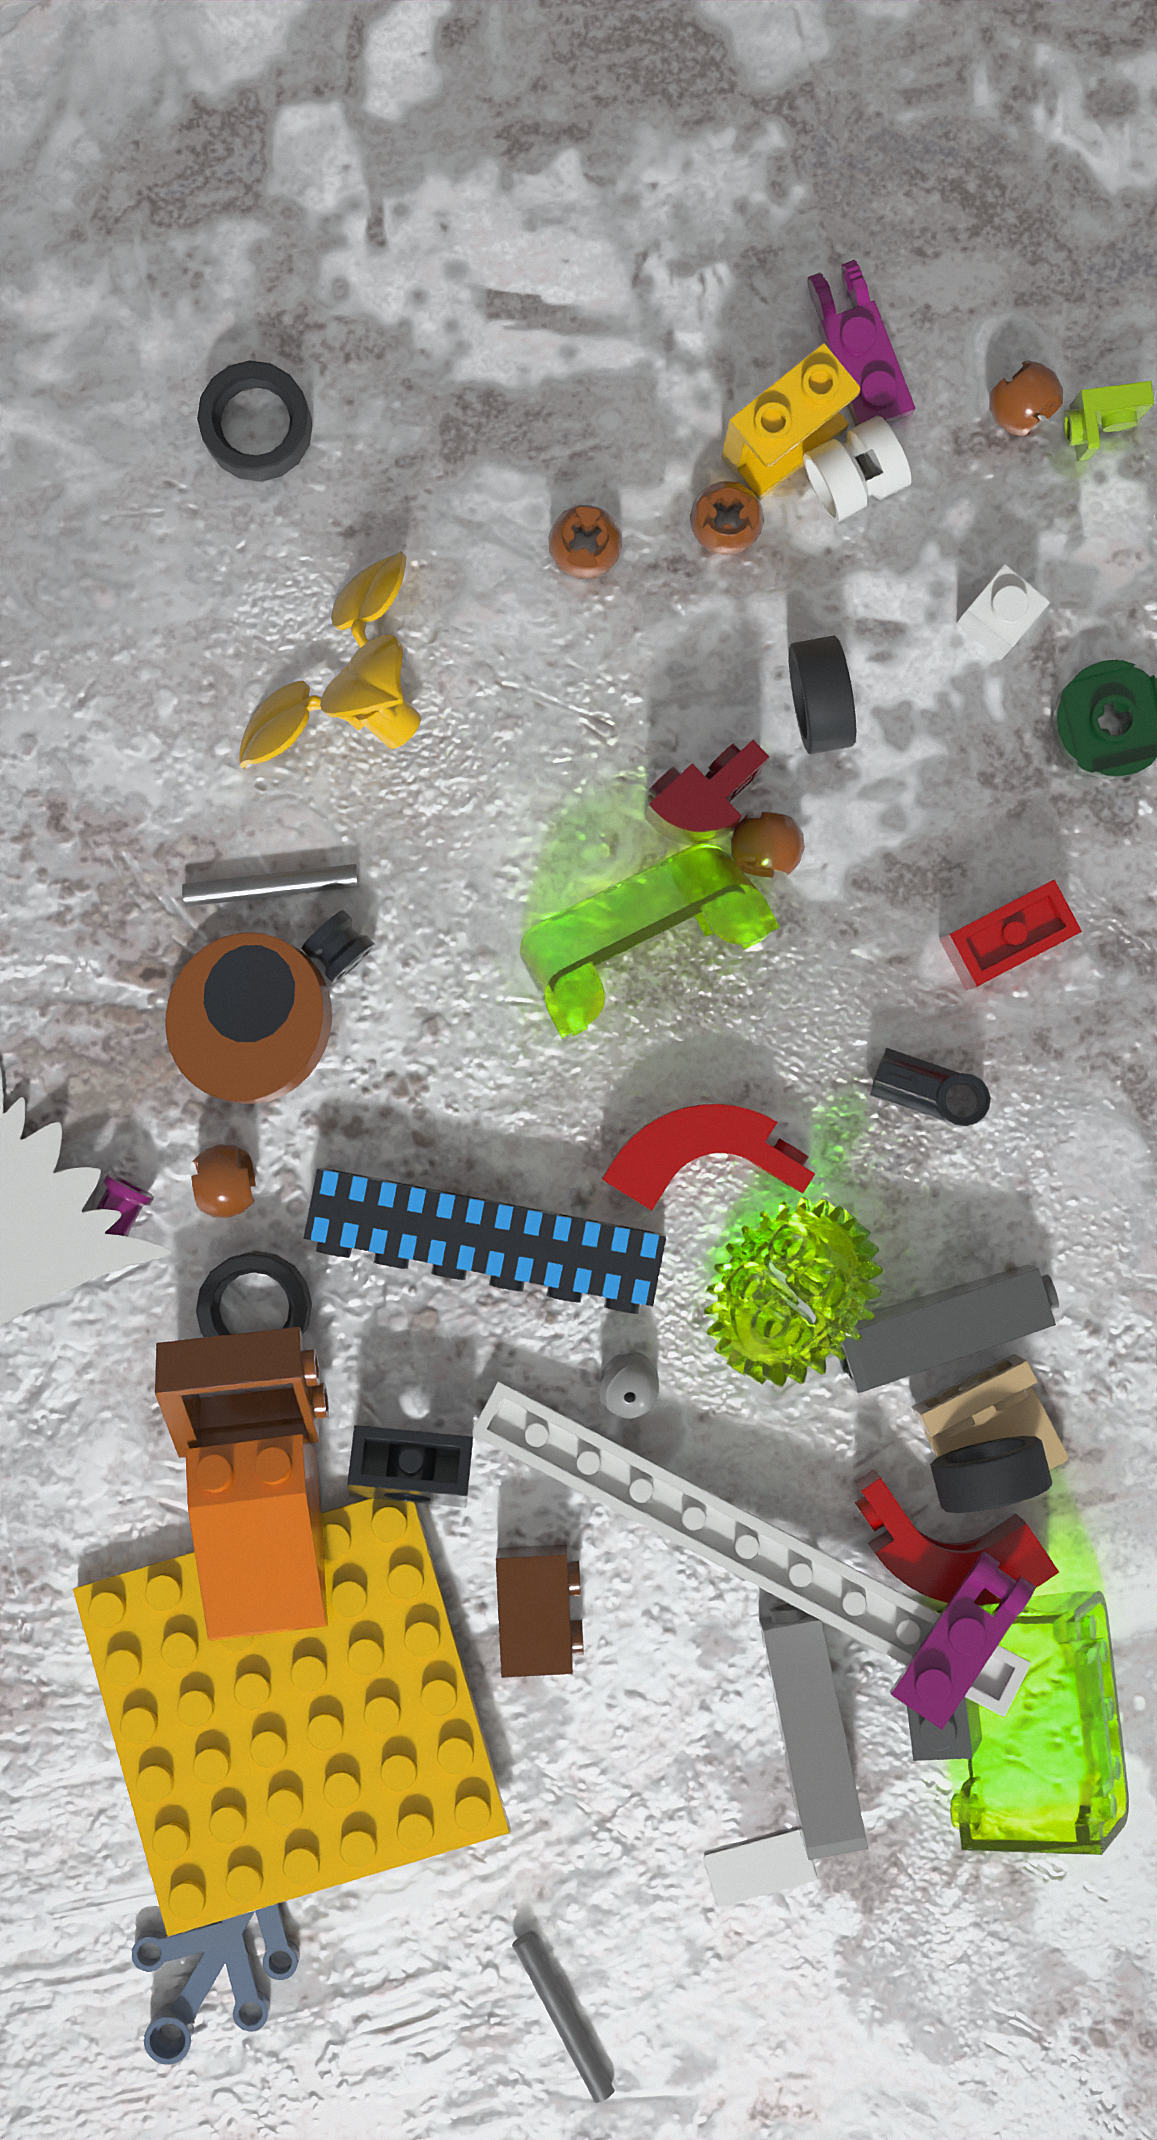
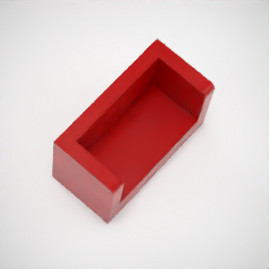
[940,879,1082,990]

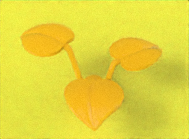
[239,551,421,770]

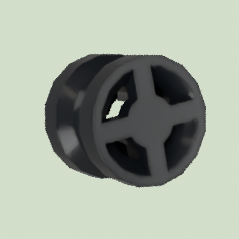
[301,910,376,983]

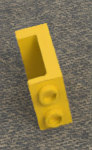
[721,343,860,501]

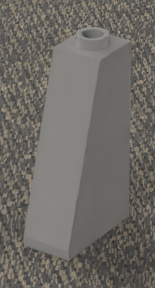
[759,1603,868,1860]

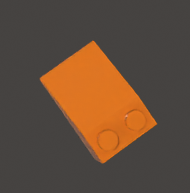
[185,1434,328,1641]

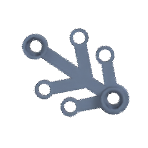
[131,1903,300,2065]

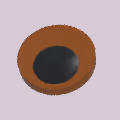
[165,932,332,1104]

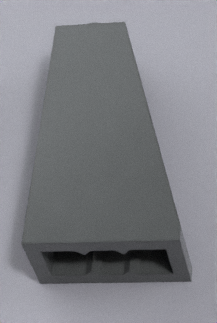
[828,1265,1059,1393]

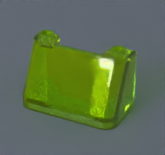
[520,843,780,1042]
[936,1591,1129,1855]

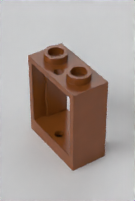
[155,1327,329,1458]

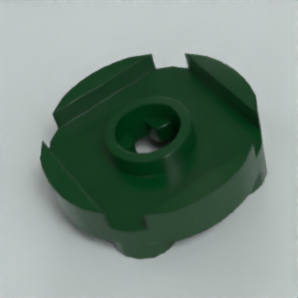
[1053,660,1157,780]

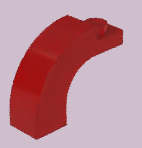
[601,1104,815,1211]
[855,1469,1059,1606]

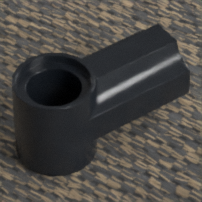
[869,1047,991,1127]

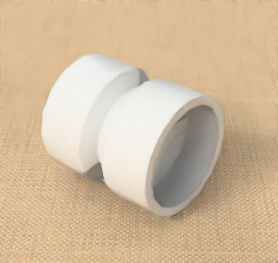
[803,415,912,523]

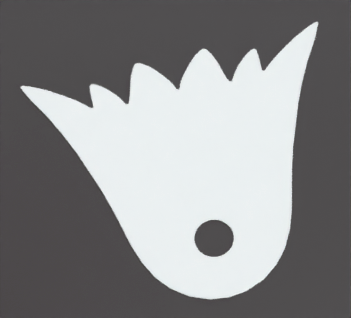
[0,1065,173,1326]

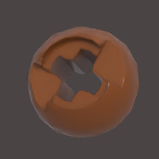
[989,360,1063,437]
[690,481,764,555]
[548,505,622,579]
[731,812,805,878]
[191,1144,256,1218]

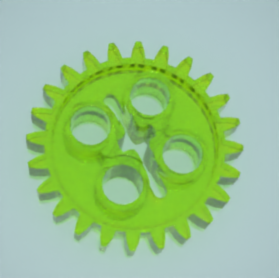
[704,1197,883,1387]

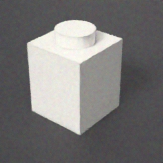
[956,564,1051,661]

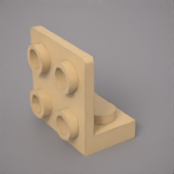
[911,1354,1068,1470]

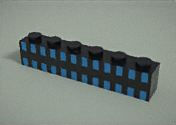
[303,1168,666,1314]

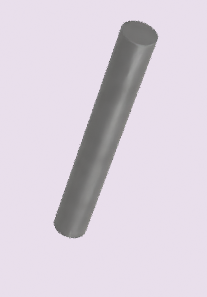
[182,864,359,907]
[512,1933,615,2103]

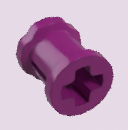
[95,1174,154,1237]

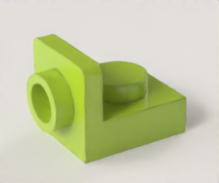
[1063,381,1154,461]

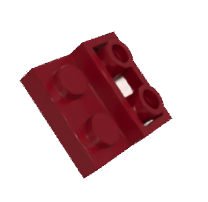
[645,740,769,845]

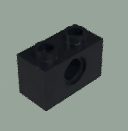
[347,1425,473,1508]

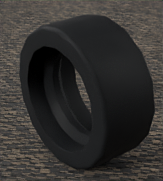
[197,360,313,482]
[788,635,857,754]
[196,1251,312,1337]
[930,1436,1053,1513]

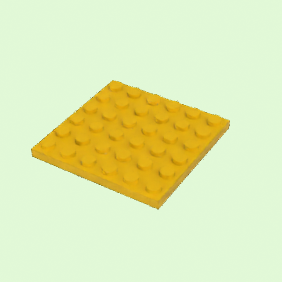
[73,1498,511,1937]

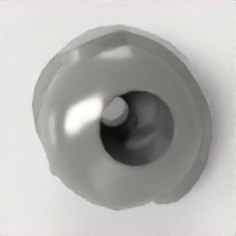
[599,1353,659,1419]

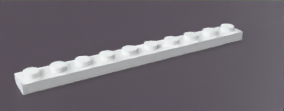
[471,1381,1031,1718]

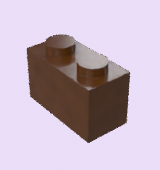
[495,1544,584,1678]

